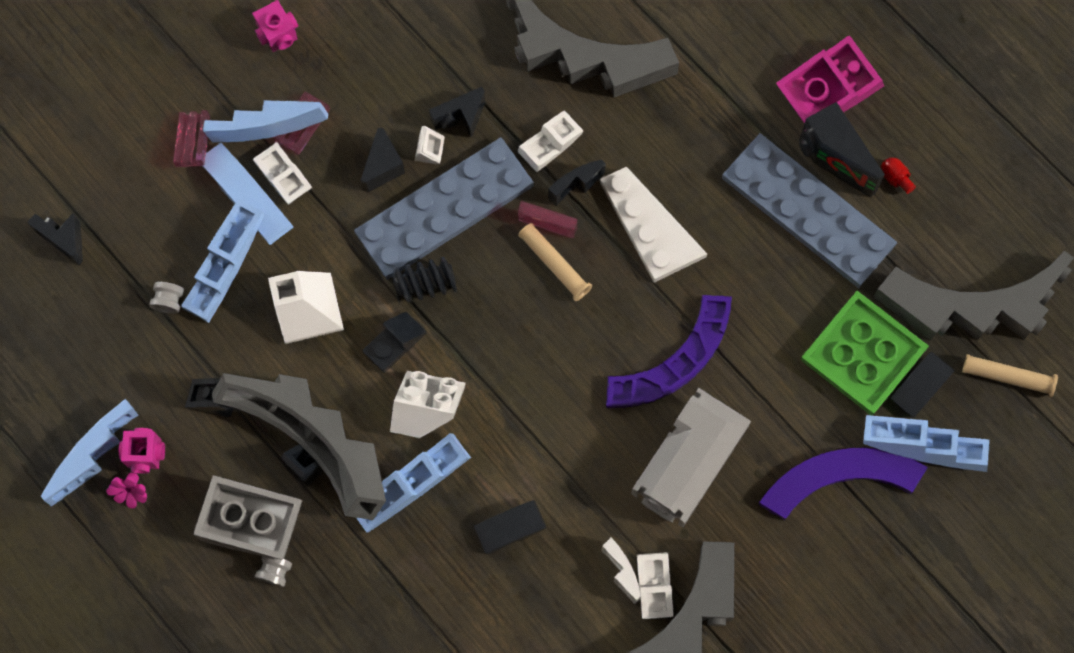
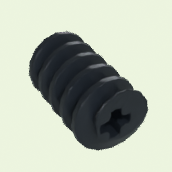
[393,257,457,305]

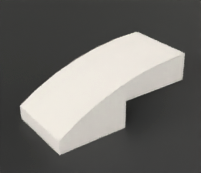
[518,111,583,172]
[253,142,312,205]
[602,538,641,604]
[636,552,673,619]

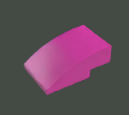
[776,35,884,123]

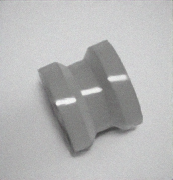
[149,282,184,314]
[255,556,292,587]

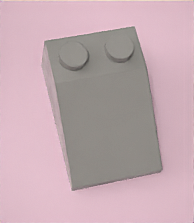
[193,475,302,560]

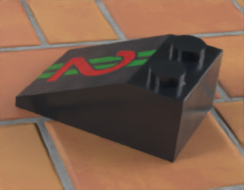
[799,102,885,197]

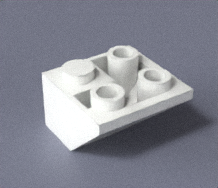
[268,271,344,344]
[390,371,465,438]

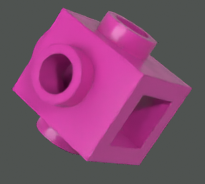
[252,0,299,52]
[119,428,165,474]

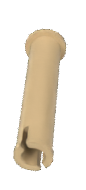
[518,223,592,301]
[962,354,1058,398]

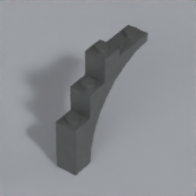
[505,0,679,98]
[874,251,1074,341]
[212,373,386,520]
[628,541,734,653]

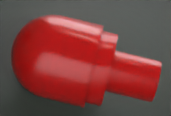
[880,157,916,194]

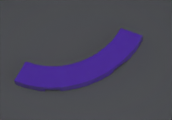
[606,295,732,408]
[758,448,928,521]

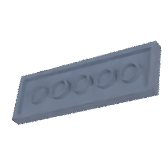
[722,133,897,288]
[354,137,534,280]

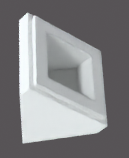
[415,126,445,164]

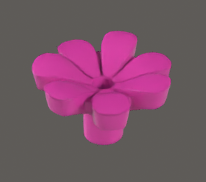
[106,473,147,508]

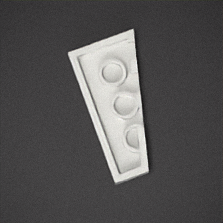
[600,167,707,283]

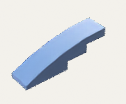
[203,100,328,142]
[198,143,293,245]
[181,199,264,323]
[41,399,138,506]
[863,415,989,472]
[357,433,471,532]

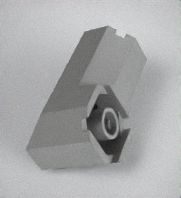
[631,388,751,527]

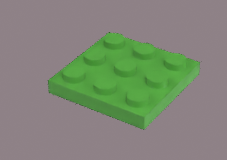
[801,291,929,416]

